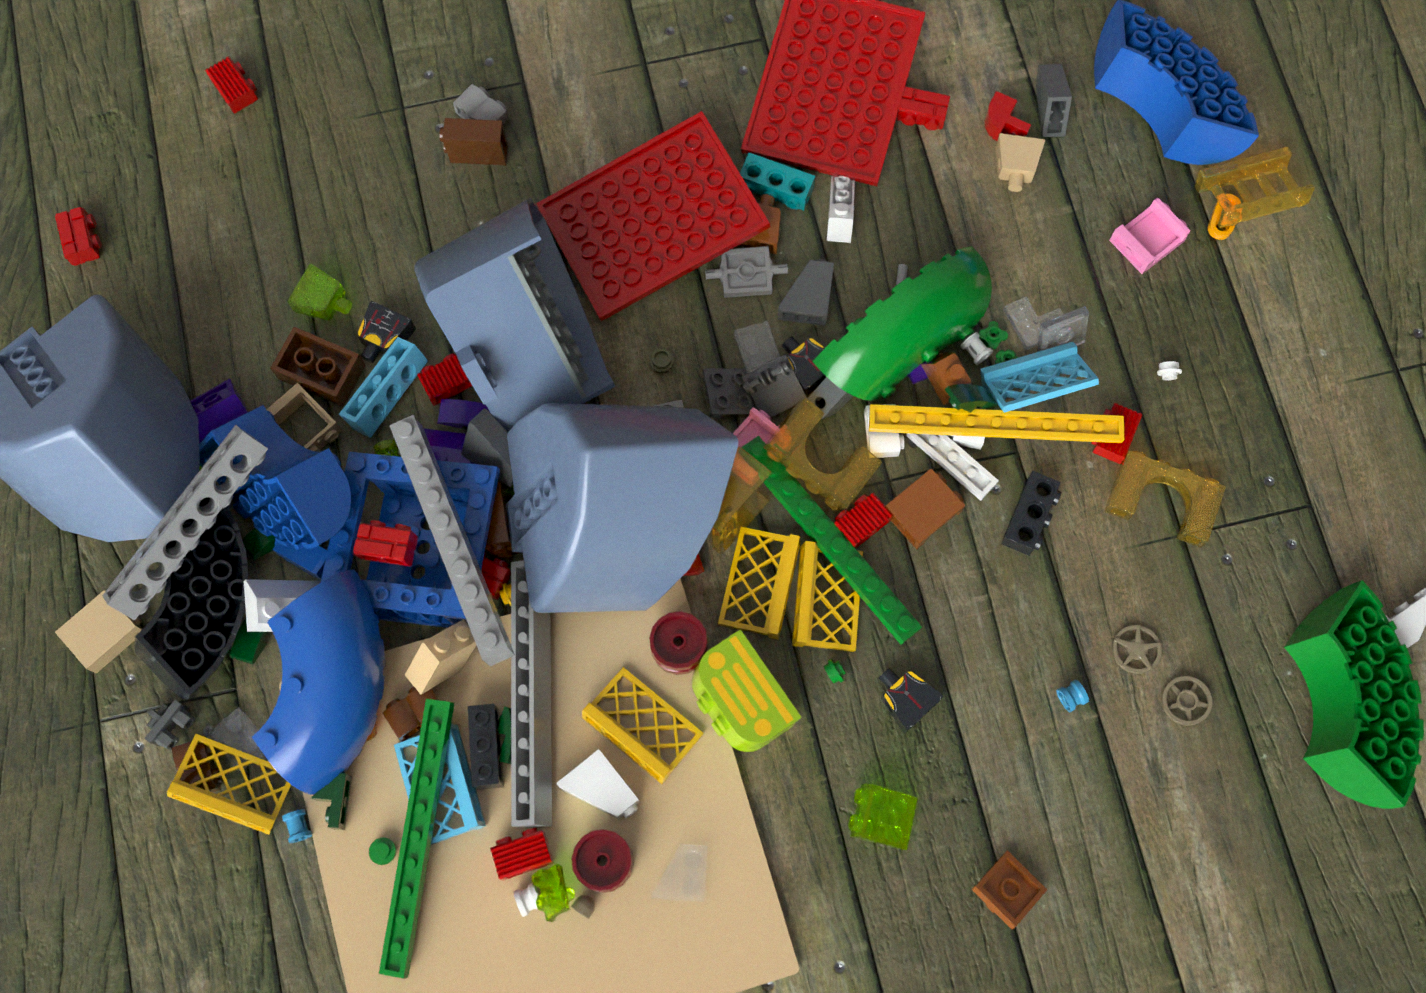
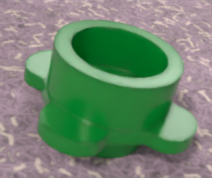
[979,321,1008,349]

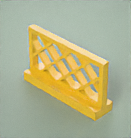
[718,527,801,640]
[792,541,863,652]
[582,667,704,784]
[167,734,291,835]

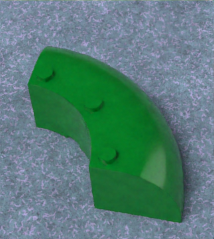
[812,246,992,401]
[1284,580,1424,809]

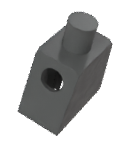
[804,377,854,424]

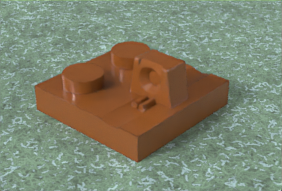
[972,850,1047,929]

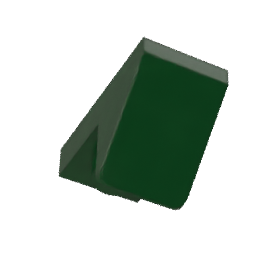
[311,773,352,830]

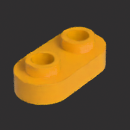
[1208,194,1241,240]

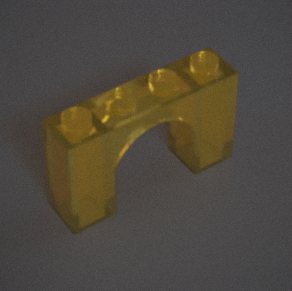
[763,397,882,511]
[1104,451,1226,548]

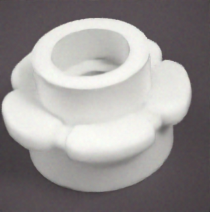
[1157,361,1182,380]

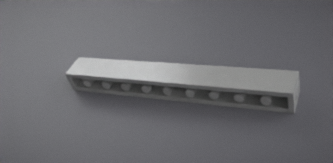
[389,415,515,666]
[511,560,552,828]

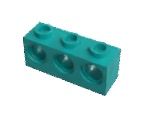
[740,153,815,211]

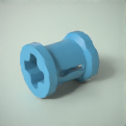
[282,809,312,843]

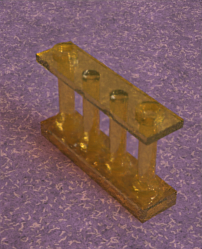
[1195,147,1315,228]

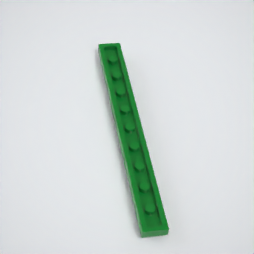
[738,436,922,645]
[379,699,455,979]

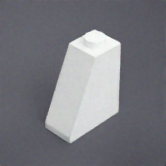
[556,749,640,819]

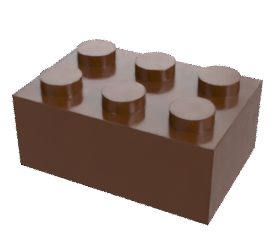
[270,327,366,407]

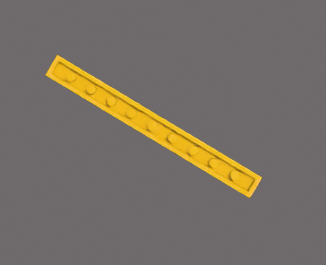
[869,404,1124,443]

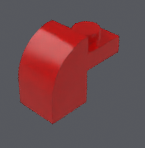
[984,91,1031,141]

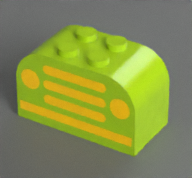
[692,629,802,752]

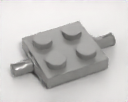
[705,246,788,298]

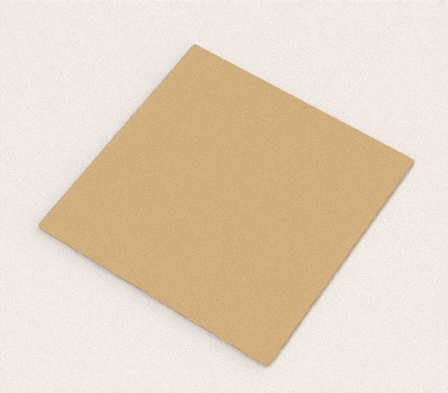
[279,578,799,993]

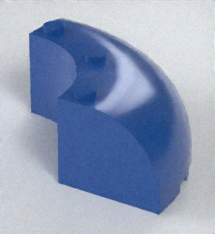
[1094,0,1259,165]
[199,405,351,550]
[252,569,385,795]

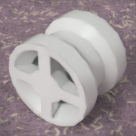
[513,882,544,917]

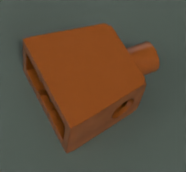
[739,194,781,254]
[921,352,972,405]

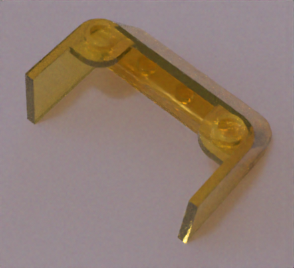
[710,446,771,555]

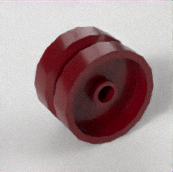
[649,611,708,675]
[571,829,634,893]

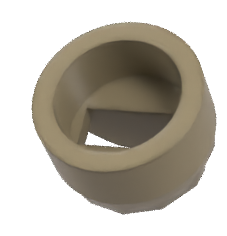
[571,895,595,919]

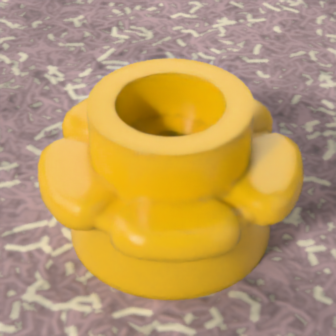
[500,583,511,606]

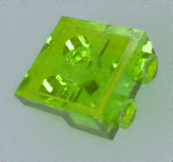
[848,784,918,851]

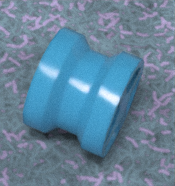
[1056,679,1089,712]

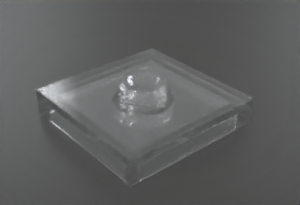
[1037,306,1089,352]

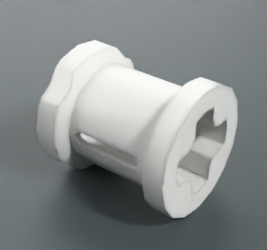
[960,332,993,365]

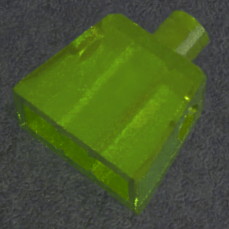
[287,263,352,321]

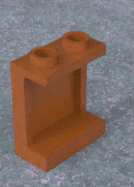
[886,469,965,549]

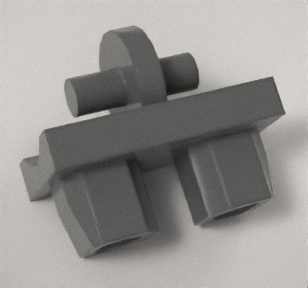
[144,700,195,750]

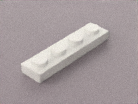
[906,433,999,501]

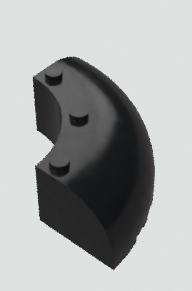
[135,497,248,700]

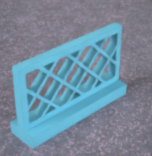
[980,342,1099,413]
[394,723,486,845]

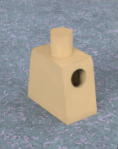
[996,133,1045,192]

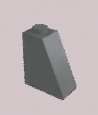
[1036,64,1072,137]
[778,259,834,326]
[461,408,513,487]

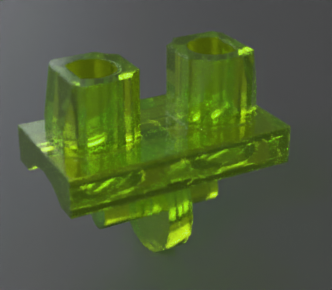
[531,864,575,922]

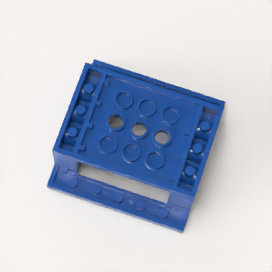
[321,452,500,628]

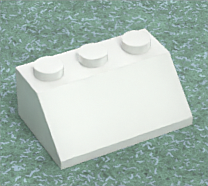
[244,580,321,632]

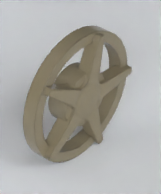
[1112,625,1162,674]
[1161,676,1212,726]

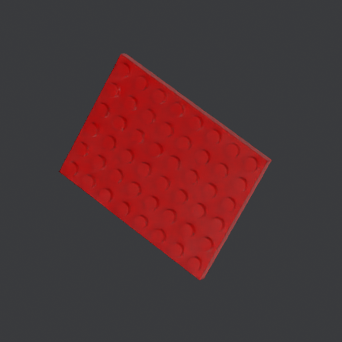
[741,0,926,187]
[536,111,771,322]

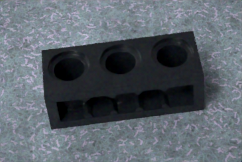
[1001,470,1062,556]
[468,703,503,790]

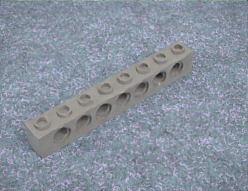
[102,425,268,620]

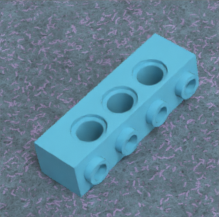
[339,337,428,438]

